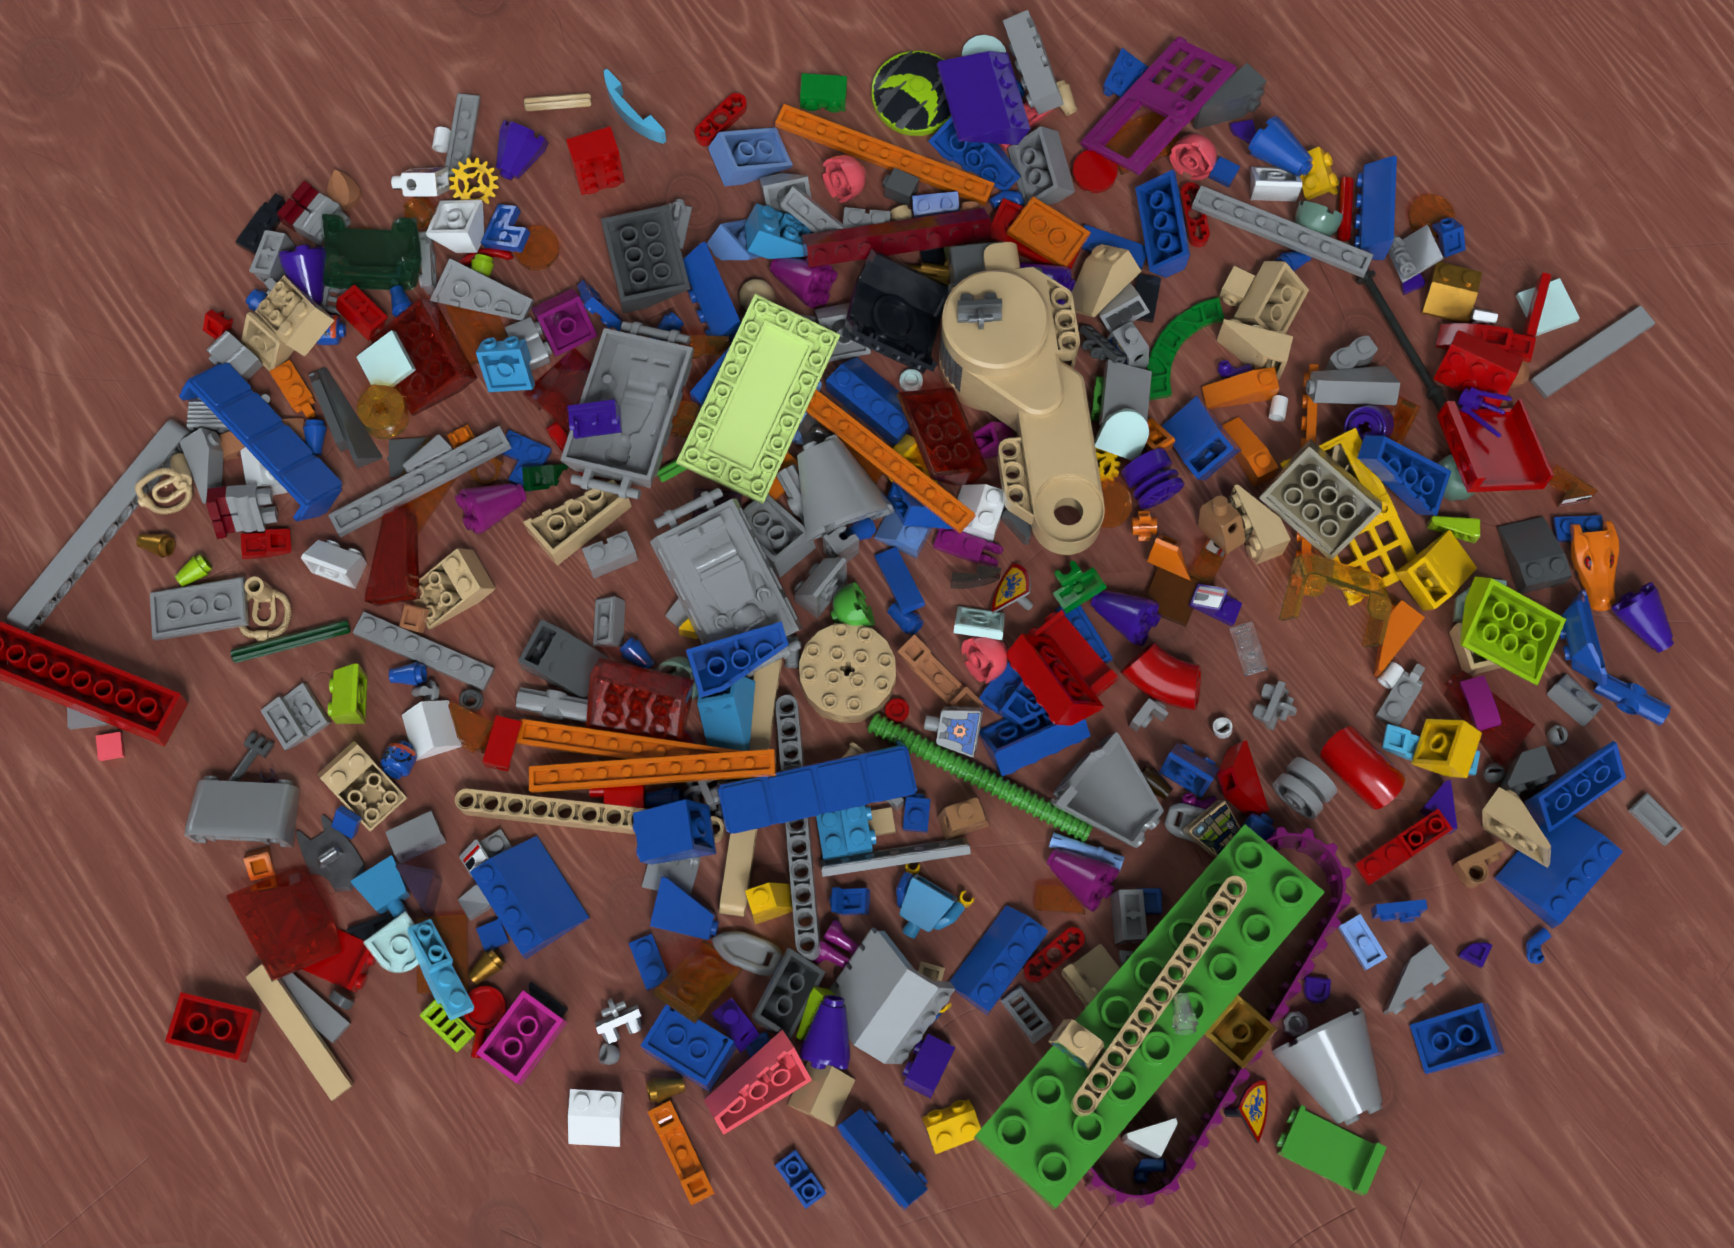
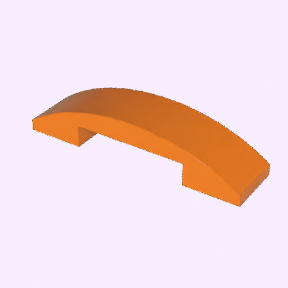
[647,1100,715,1206]

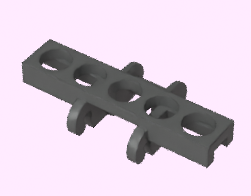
[1079,325,1126,363]

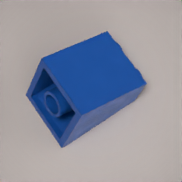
[633,799,716,865]

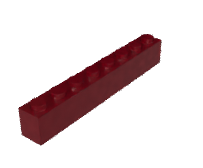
[802,208,991,268]

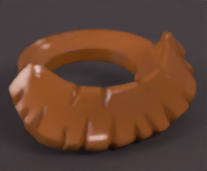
[467,454,504,485]

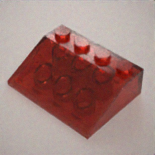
[370,298,478,416]
[896,387,988,486]
[586,658,694,742]

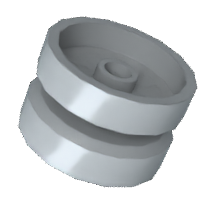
[1272,757,1337,820]

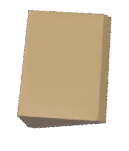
[241,312,294,371]
[787,1061,855,1127]

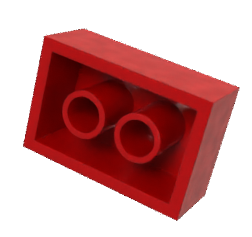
[566,126,625,195]
[1433,329,1523,408]
[165,992,261,1063]

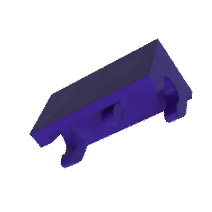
[567,399,622,439]

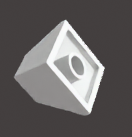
[426,200,484,253]

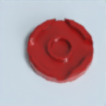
[1072,150,1118,193]

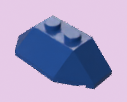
[1559,589,1607,686]

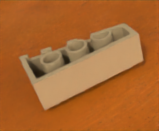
[523,479,632,566]

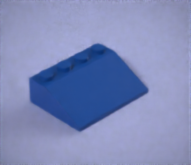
[1494,816,1623,929]
[470,836,590,959]

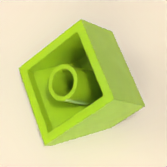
[328,664,368,724]

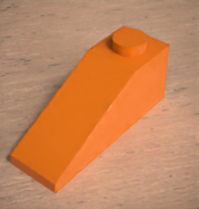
[1201,367,1279,409]
[1222,417,1279,487]
[1374,600,1425,678]

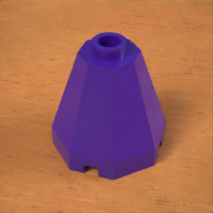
[496,121,549,181]

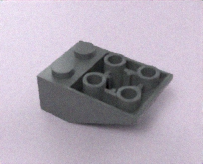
[518,619,609,699]

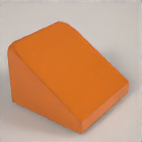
[243,847,275,881]

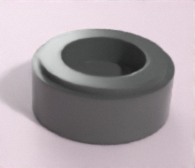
[328,989,355,1010]

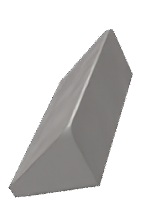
[593,596,625,647]
[1547,673,1603,726]

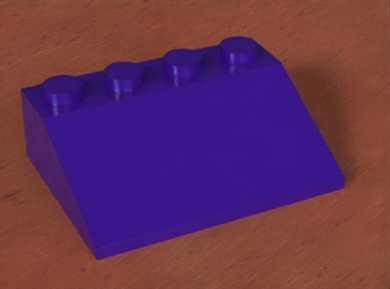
[937,51,1030,145]

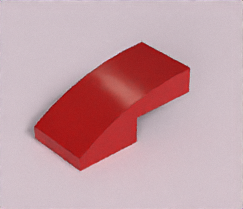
[241,529,291,560]

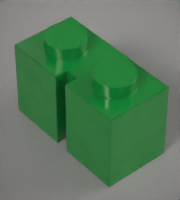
[800,73,847,113]

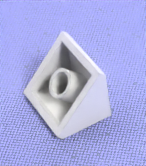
[1250,166,1302,202]
[402,700,462,761]
[1121,1118,1178,1159]

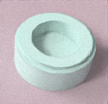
[899,369,923,394]

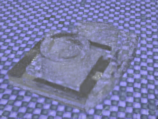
[1229,621,1268,676]

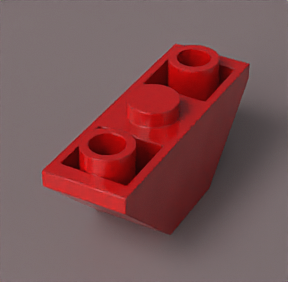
[1217,740,1269,817]

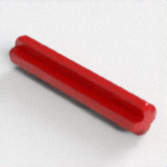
[1337,177,1354,242]

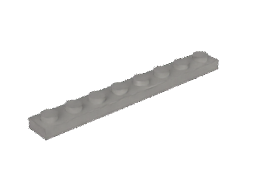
[1191,185,1373,278]
[328,426,511,538]

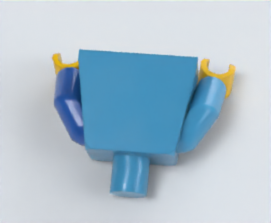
[896,863,974,939]

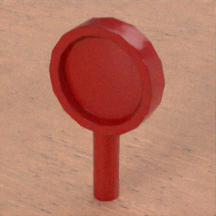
[464,986,507,1059]

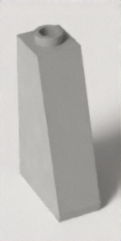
[1306,366,1401,405]

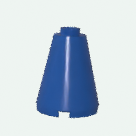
[1248,116,1313,176]

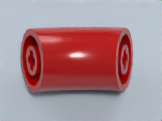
[1120,642,1201,711]
[1320,726,1405,810]

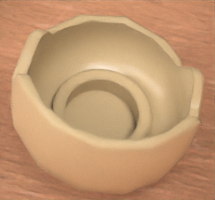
[739,279,777,311]

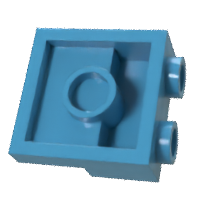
[476,336,535,392]
[816,805,877,860]

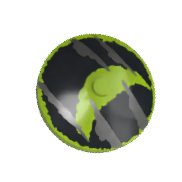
[872,51,951,136]

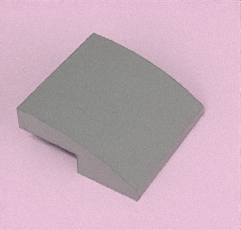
[260,683,331,750]

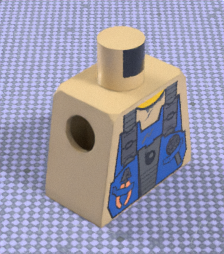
[1048,1019,1105,1072]

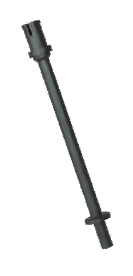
[1356,270,1448,412]

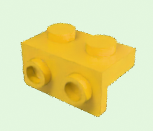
[1300,147,1339,200]
[922,1100,981,1154]

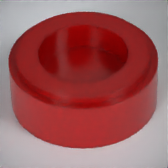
[885,698,909,724]

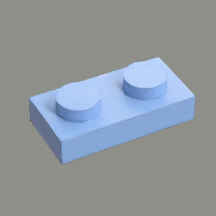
[1338,914,1388,971]

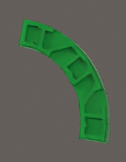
[1147,297,1224,401]

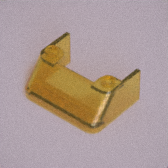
[1279,553,1392,648]

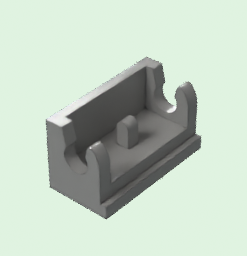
[249,230,296,283]
[823,526,859,562]
[385,811,447,864]
[1110,889,1147,944]

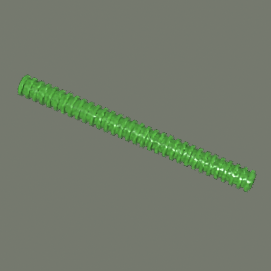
[868,713,1093,843]

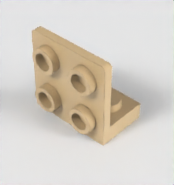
[1061,944,1120,1007]

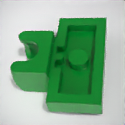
[1053,560,1107,614]

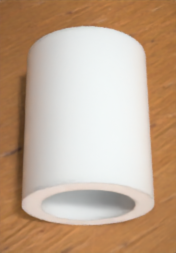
[432,127,451,153]
[1269,395,1288,421]
[1378,661,1404,689]

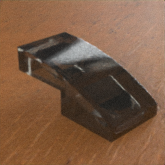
[951,565,1001,589]

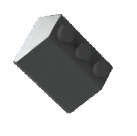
[752,948,825,1040]

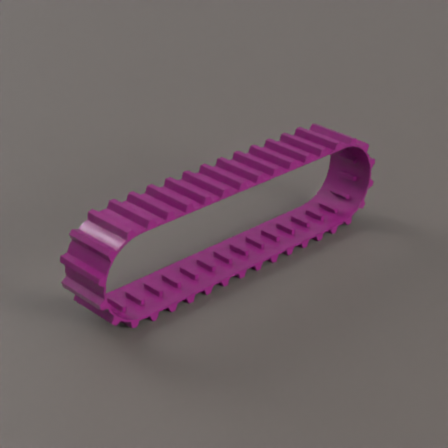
[1085,827,1352,1208]

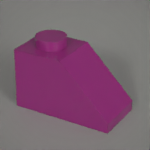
[958,422,1015,464]

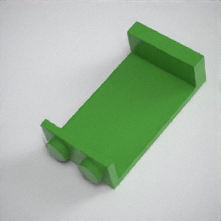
[1276,1105,1387,1196]

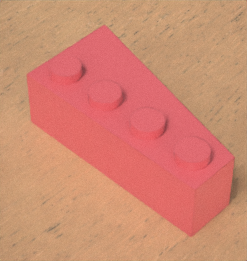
[704,1029,812,1135]

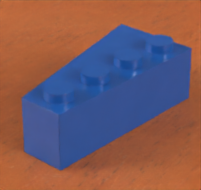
[1357,435,1451,516]

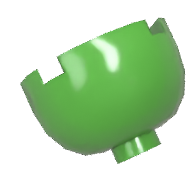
[831,582,875,628]

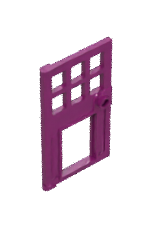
[1080,36,1236,175]

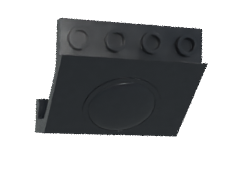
[842,249,949,374]

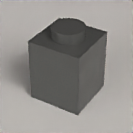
[882,168,919,207]

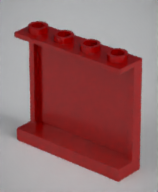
[1437,399,1554,493]

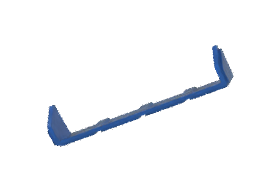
[179,363,342,522]
[716,741,917,834]

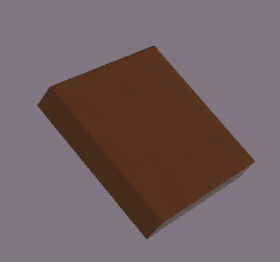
[1146,567,1204,627]

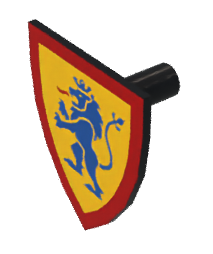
[1224,1081,1268,1143]

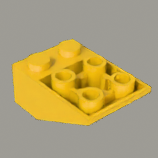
[1395,530,1477,611]

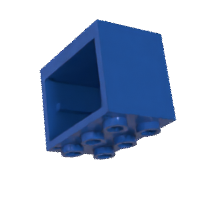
[640,1001,737,1092]

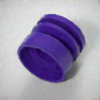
[1121,448,1185,509]

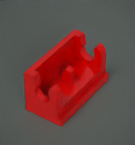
[336,284,388,341]
[482,715,523,772]

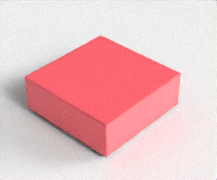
[96,732,125,761]

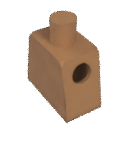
[1198,496,1246,554]
[937,797,990,840]

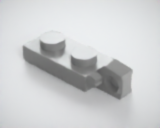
[416,231,437,296]
[1375,663,1425,727]

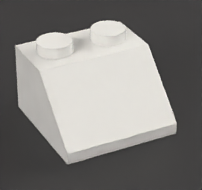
[957,484,1005,542]
[301,540,367,589]
[568,1089,624,1147]

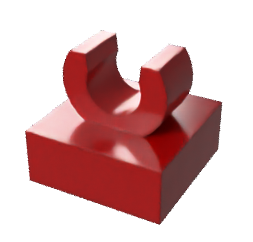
[203,309,233,340]

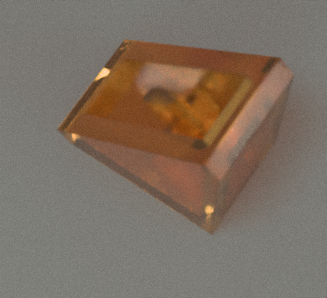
[1389,396,1421,445]

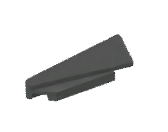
[308,367,382,468]

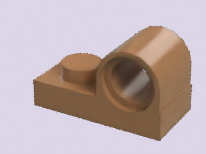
[1452,841,1506,888]

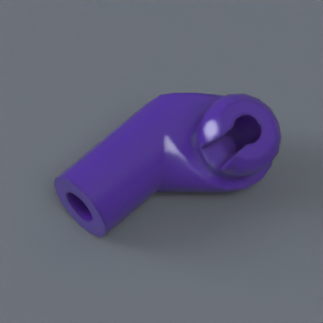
[1218,360,1253,379]

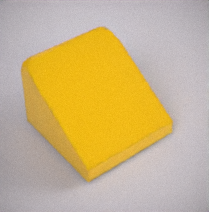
[678,618,698,639]

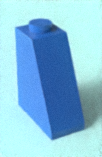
[887,482,953,529]
[650,876,719,940]

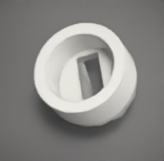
[1213,717,1233,739]

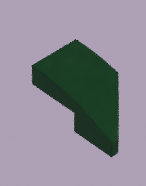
[522,463,569,491]

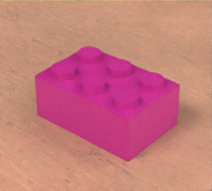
[476,990,568,1086]

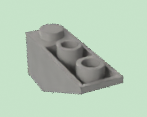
[1383,944,1450,1015]

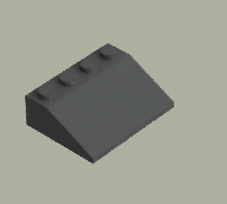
[601,205,690,313]

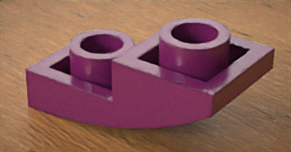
[1460,675,1501,731]

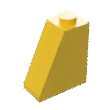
[745,882,800,925]

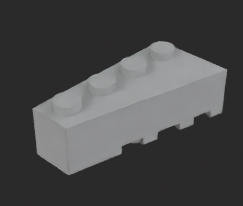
[1003,10,1064,115]

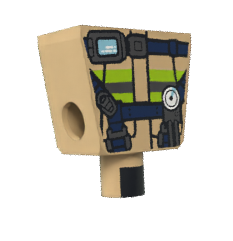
[1183,800,1241,857]

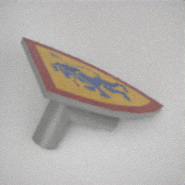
[992,563,1033,614]

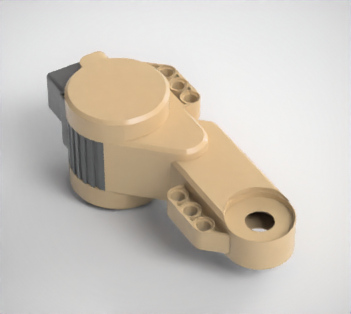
[939,241,1105,555]

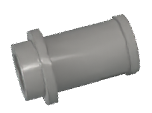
[785,637,801,668]

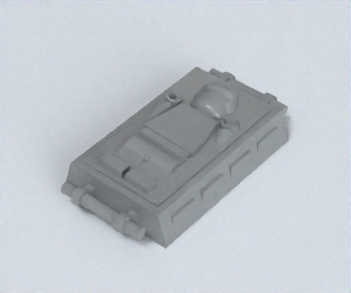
[561,321,694,499]
[650,488,803,678]

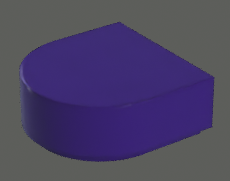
[1303,976,1331,1004]

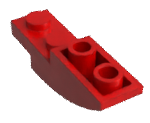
[1435,323,1536,362]
[1354,809,1453,886]

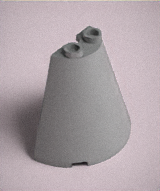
[797,434,895,542]
[1051,732,1164,848]
[1272,1007,1383,1125]

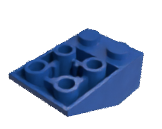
[1162,396,1241,481]

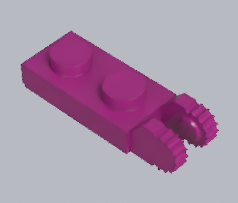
[933,528,1003,568]

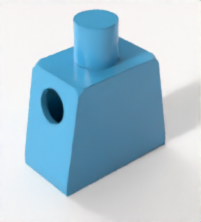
[351,855,411,919]

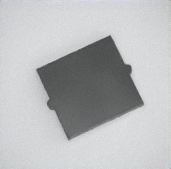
[387,437,431,478]

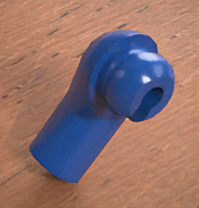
[989,190,1024,209]
[1526,928,1551,964]
[1133,1159,1167,1183]

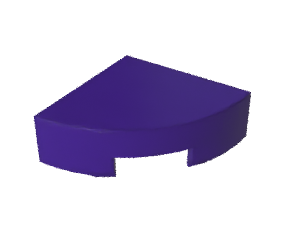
[1229,120,1256,143]
[1401,273,1426,295]
[1458,942,1493,968]

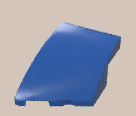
[979,662,1046,725]

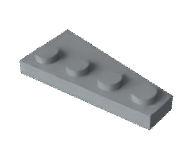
[429,258,534,321]

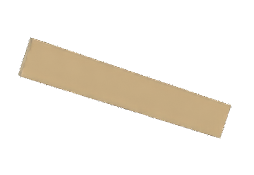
[246,961,354,1101]

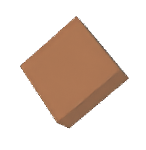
[399,604,429,633]

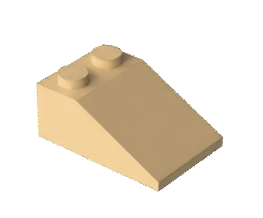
[1071,244,1141,318]
[1482,787,1551,868]

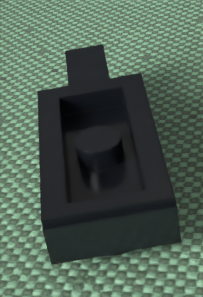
[235,193,286,255]

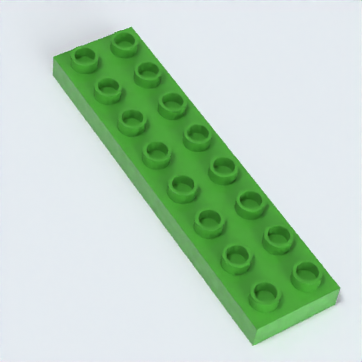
[974,824,1324,1210]

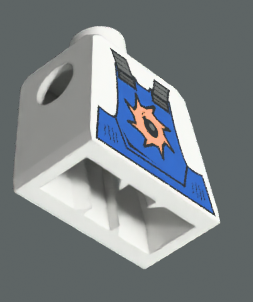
[391,167,450,196]

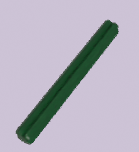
[230,620,351,663]

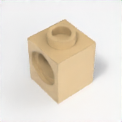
[1219,266,1255,307]

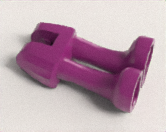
[812,919,860,969]

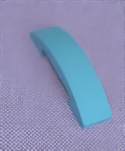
[604,69,667,144]
[1382,724,1481,775]

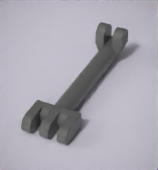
[228,731,274,782]

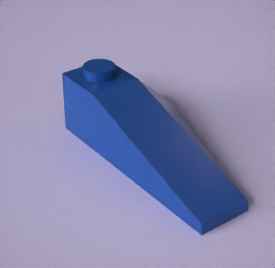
[928,116,1021,191]
[686,621,789,698]

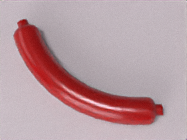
[458,248,514,266]

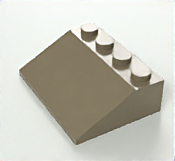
[1259,439,1382,561]

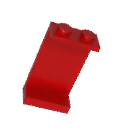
[1027,610,1119,697]
[270,908,376,993]

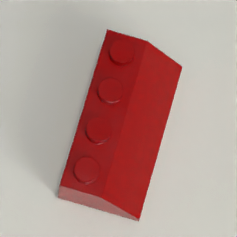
[1006,634,1104,726]

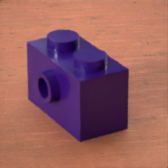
[902,1034,955,1099]

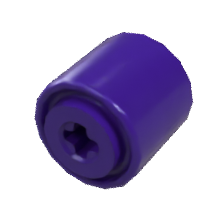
[1344,404,1394,442]

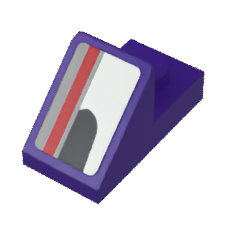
[1188,584,1242,626]

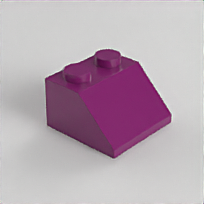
[531,288,597,356]

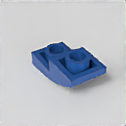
[774,1149,827,1209]

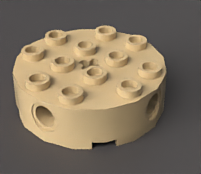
[799,623,896,723]

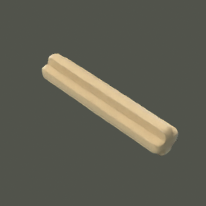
[524,93,592,111]

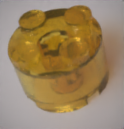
[357,384,409,440]

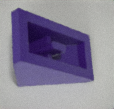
[1419,780,1458,834]

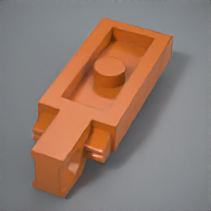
[269,360,317,420]

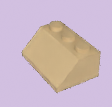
[1234,261,1309,332]

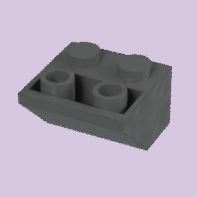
[1498,745,1556,796]

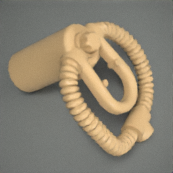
[135,453,193,515]
[239,576,292,642]

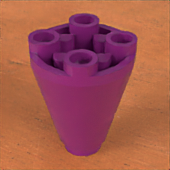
[770,257,838,308]
[455,484,526,535]
[1047,848,1119,912]

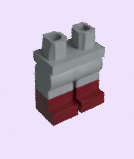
[277,180,351,247]
[206,483,278,539]

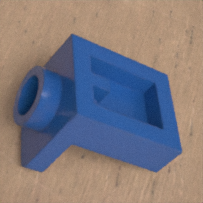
[1432,218,1466,258]
[903,794,931,833]

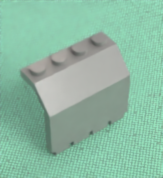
[829,928,955,1064]

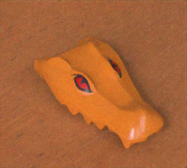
[1570,521,1619,611]

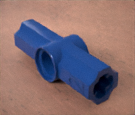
[1593,674,1671,726]

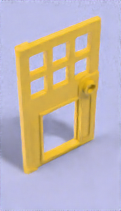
[1280,428,1417,606]

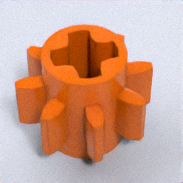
[1131,511,1157,541]

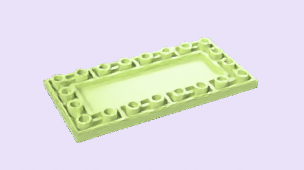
[676,294,840,504]

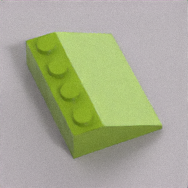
[1460,577,1566,686]

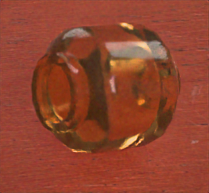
[403,196,437,230]

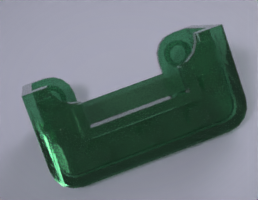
[321,214,422,291]

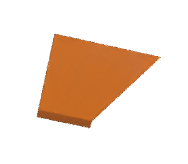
[1147,533,1191,581]

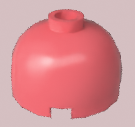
[1170,133,1217,180]
[822,155,866,203]
[961,636,1008,684]

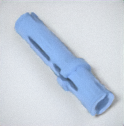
[1049,832,1125,872]

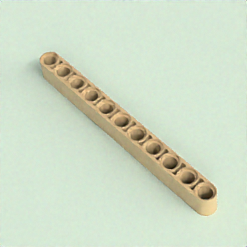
[719,658,782,917]
[455,789,725,843]
[1071,876,1247,1117]

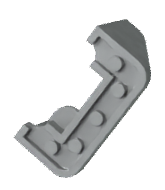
[184,776,300,847]

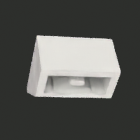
[240,447,288,496]

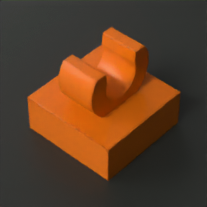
[447,424,475,449]

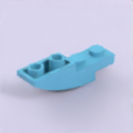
[407,919,474,1021]

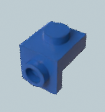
[829,887,870,916]

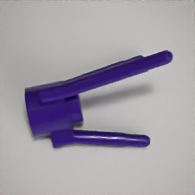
[1458,387,1512,438]

